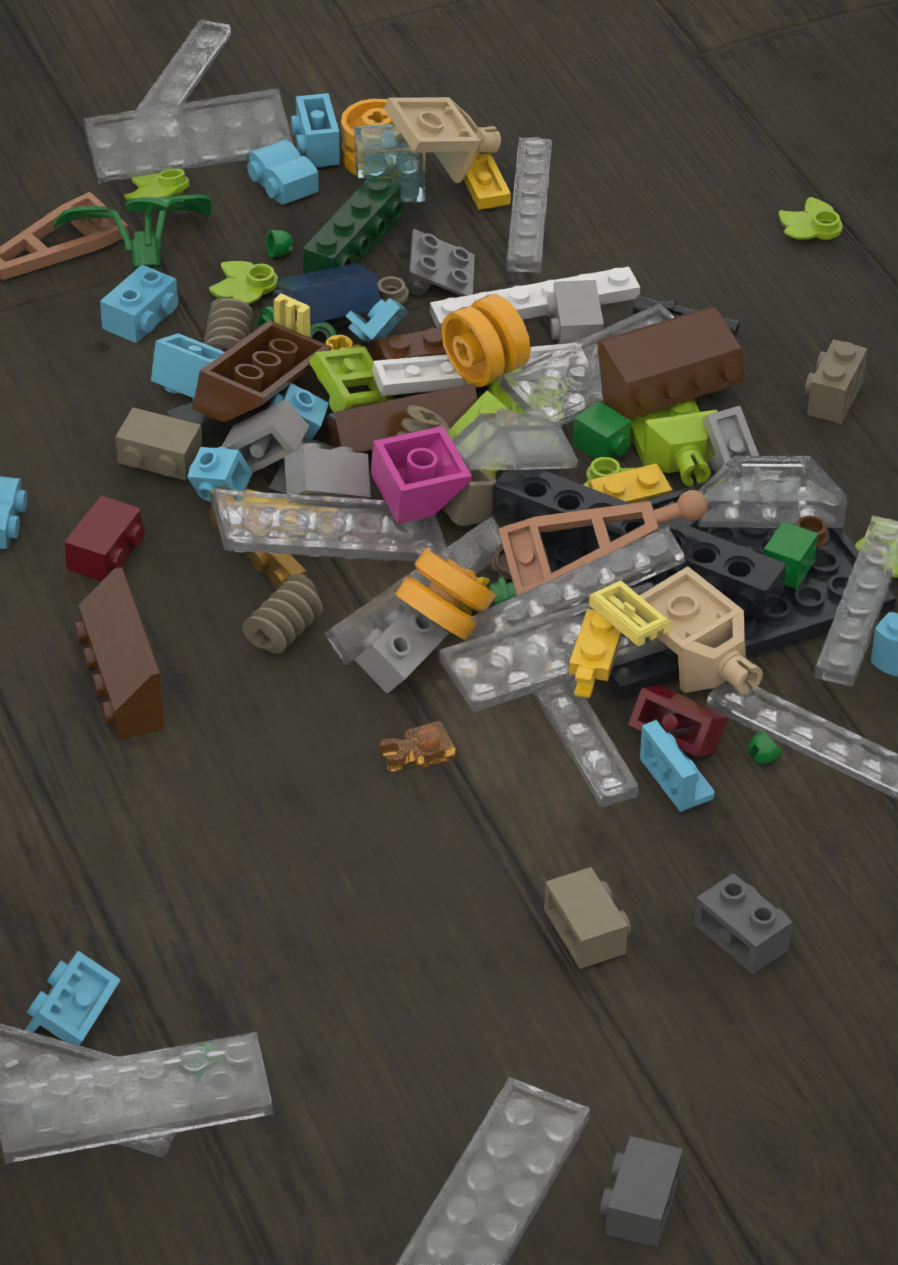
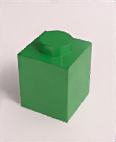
[573,401,631,459]
[764,521,818,589]

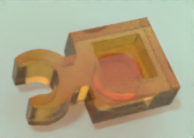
[379,720,455,771]

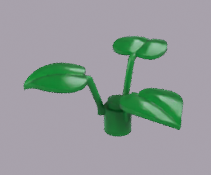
[54,194,212,269]

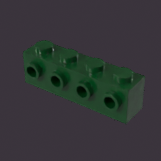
[303,175,404,274]

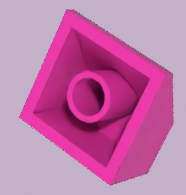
[370,426,472,524]

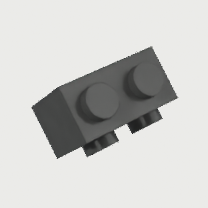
[694,873,793,975]

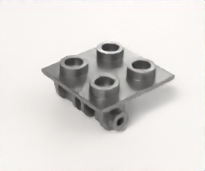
[408,229,475,296]

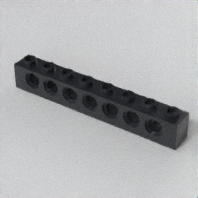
[492,459,786,619]

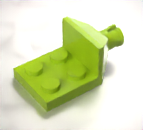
[626,398,718,487]

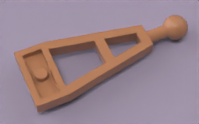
[0,192,129,281]
[498,490,708,601]

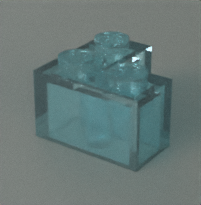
[354,124,426,203]

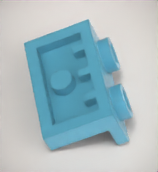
[346,298,409,343]
[640,720,714,812]
[25,951,121,1049]

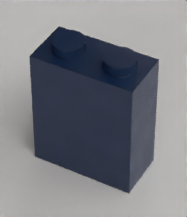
[274,263,380,324]

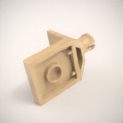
[384,97,501,183]
[635,567,763,694]

